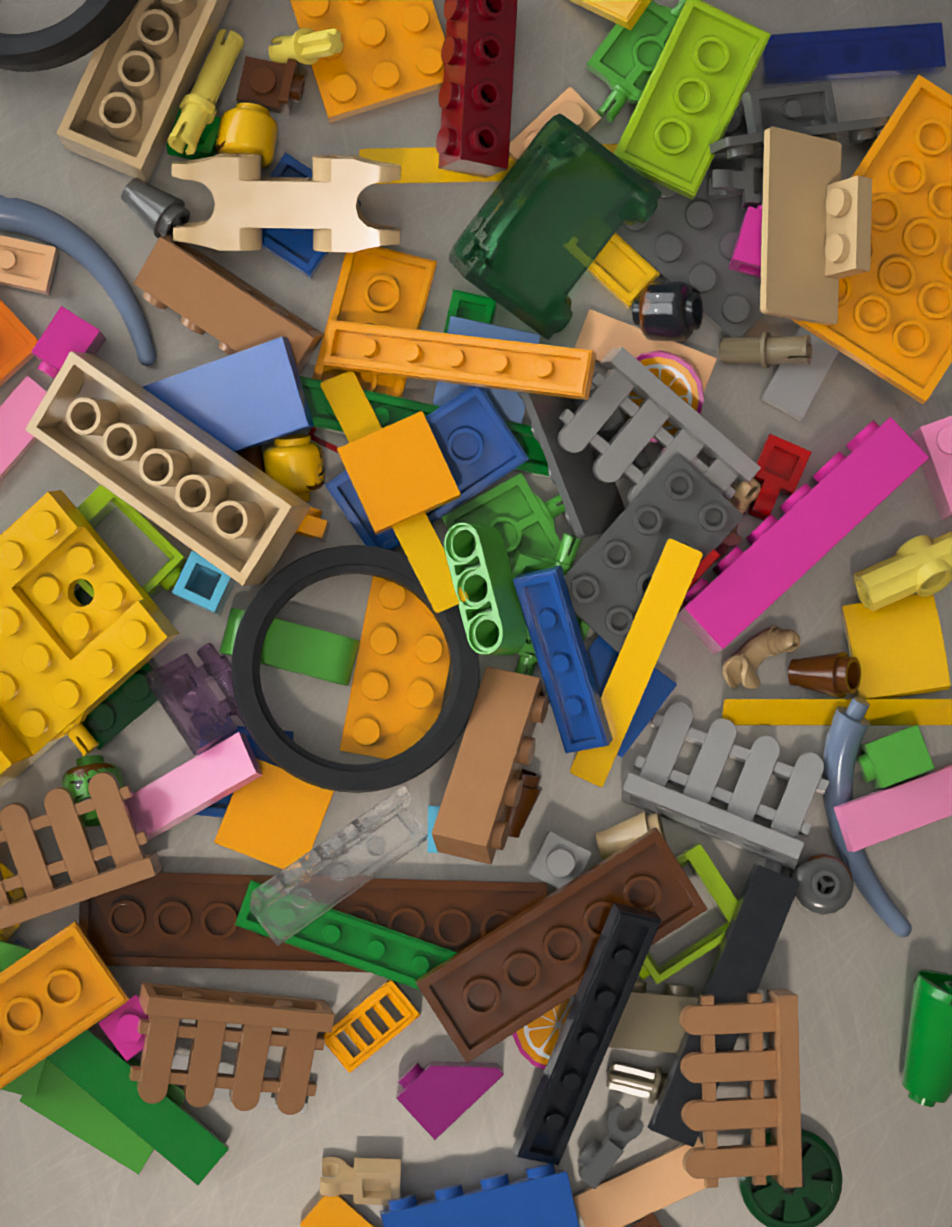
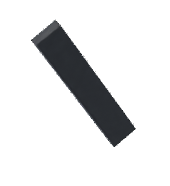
[647,863,801,1147]
[513,902,662,1165]

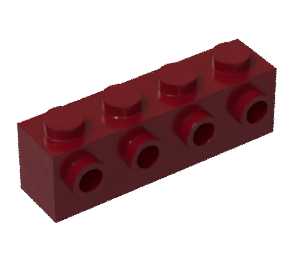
[436,0,518,178]

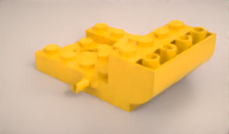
[0,490,180,788]

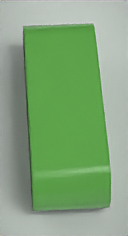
[444,522,527,656]
[219,608,360,686]

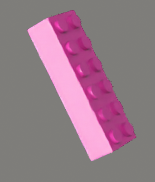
[677,416,929,655]

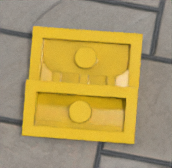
[841,594,951,699]

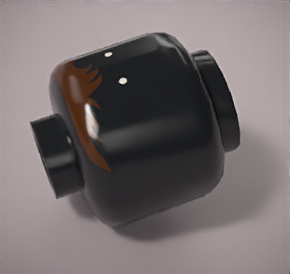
[632,281,703,341]

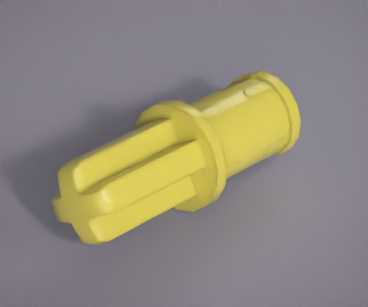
[268,28,344,65]

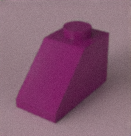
[396,1061,504,1140]

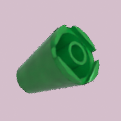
[902,969,952,1107]

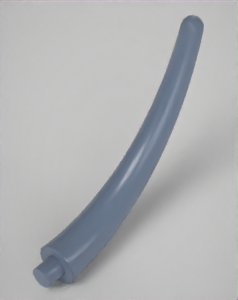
[0,195,156,366]
[822,696,912,937]

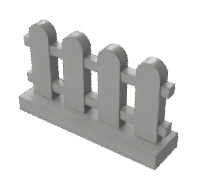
[558,347,761,504]
[622,702,829,870]

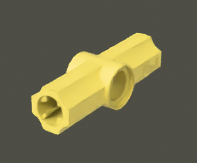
[853,531,952,612]

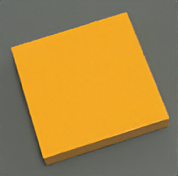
[337,411,461,535]
[214,758,335,876]

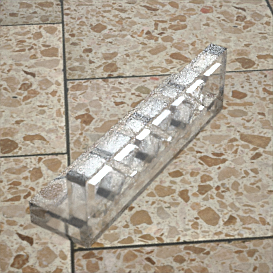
[250,786,428,946]

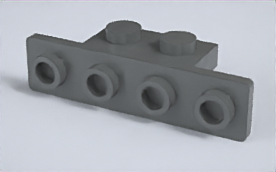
[709,81,890,160]

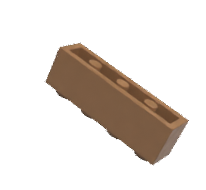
[133,235,325,376]
[431,666,549,865]

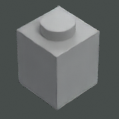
[527,831,592,889]

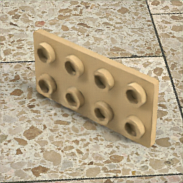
[760,127,872,326]

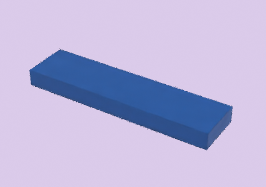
[513,566,613,753]

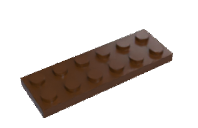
[415,827,708,1063]

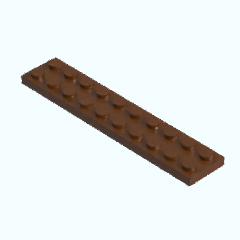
[79,872,547,973]

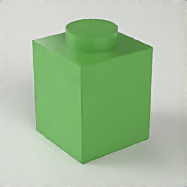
[856,725,935,789]

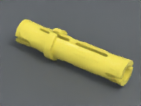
[167,29,244,155]

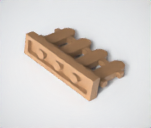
[0,771,162,930]
[129,982,335,1115]
[679,988,802,1188]

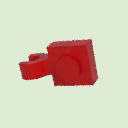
[748,434,812,521]

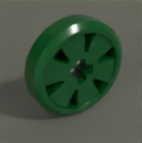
[737,1127,843,1227]

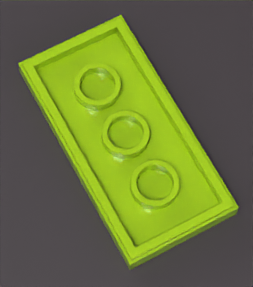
[611,0,771,200]

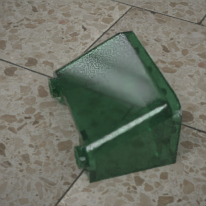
[449,114,662,340]

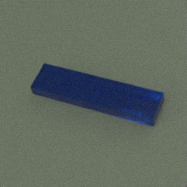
[762,22,946,84]

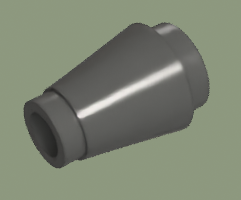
[121,178,190,238]

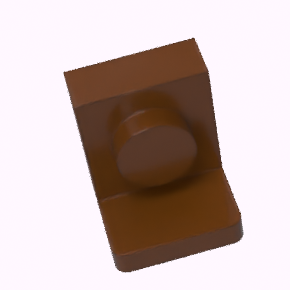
[236,56,306,116]

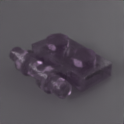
[145,643,246,756]

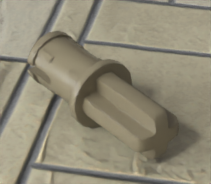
[719,332,812,368]
[606,1061,669,1104]

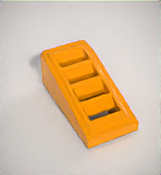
[322,979,421,1073]

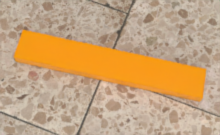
[321,320,597,400]

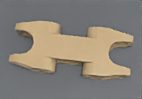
[172,153,401,252]

